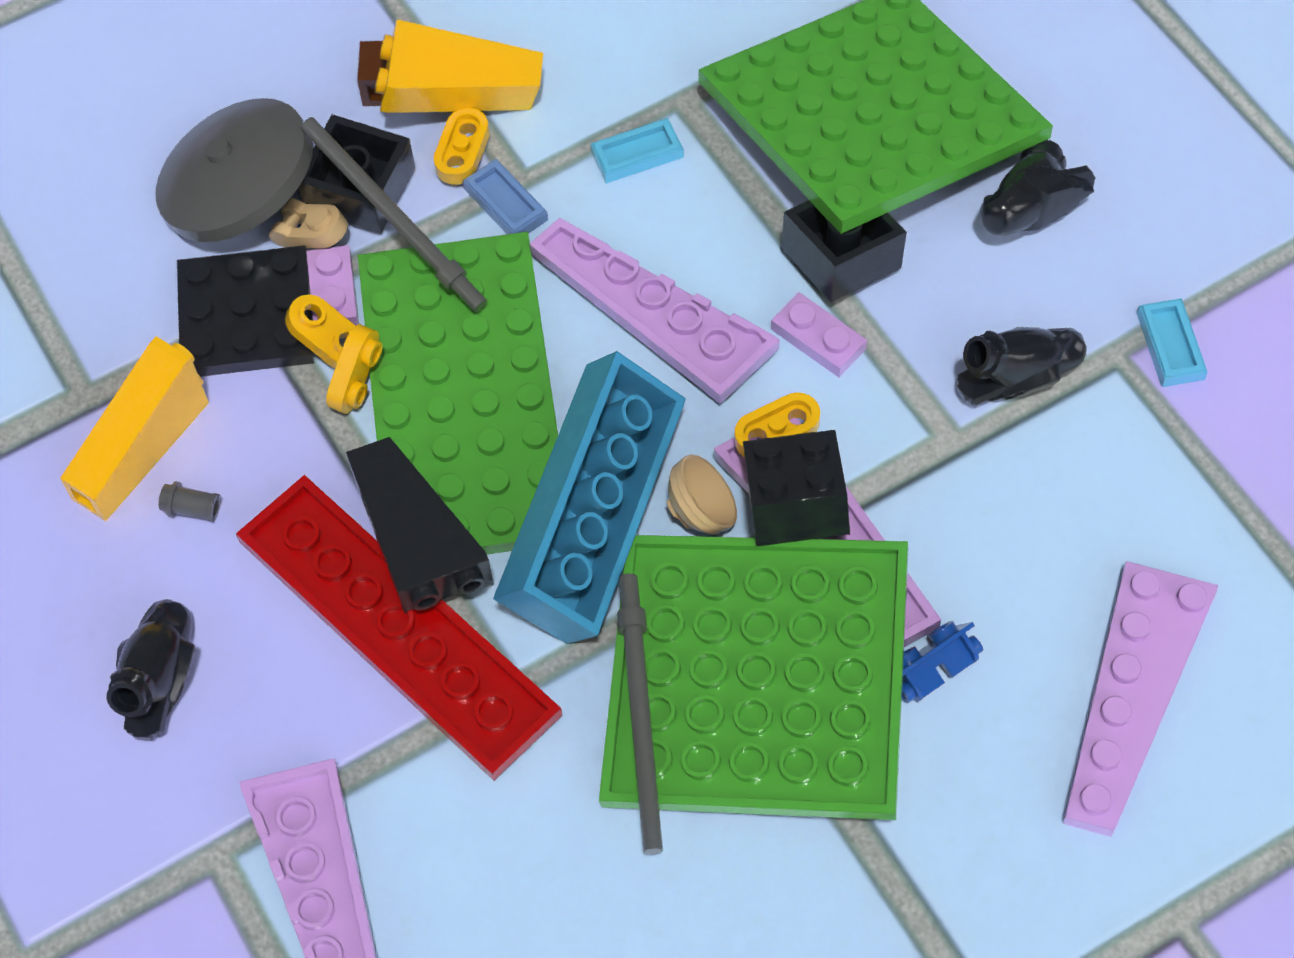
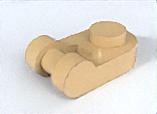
[269,198,348,249]

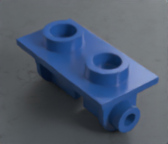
[902,621,983,704]

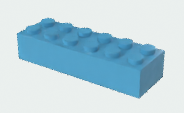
[493,351,686,644]

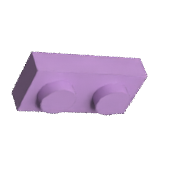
[306,245,359,326]
[771,292,868,378]

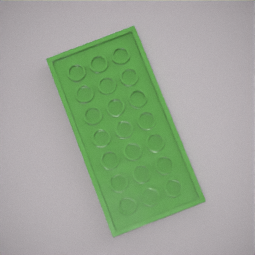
[357,232,558,555]

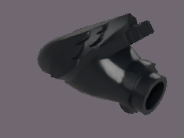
[980,140,1096,236]
[957,327,1087,405]
[106,599,195,740]

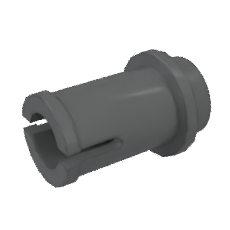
[158,481,221,522]

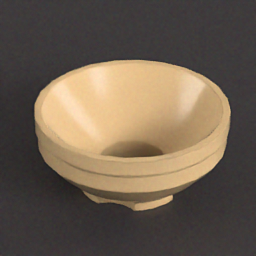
[667,454,737,535]

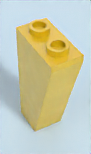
[375,19,543,113]
[60,336,209,521]

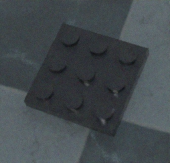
[177,245,315,377]

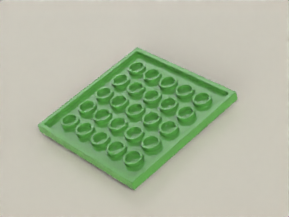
[698,0,1053,234]
[599,535,909,820]

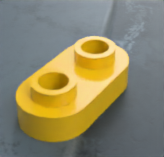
[434,108,489,185]
[285,294,355,368]
[326,324,383,414]
[735,392,821,457]

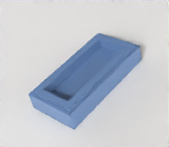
[463,159,548,234]

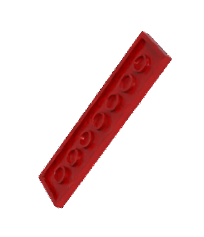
[236,475,562,781]

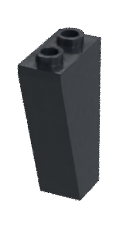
[346,437,493,612]

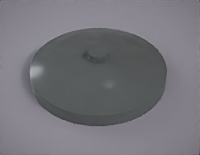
[155,98,313,242]

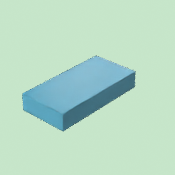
[590,118,684,184]
[1137,298,1208,387]

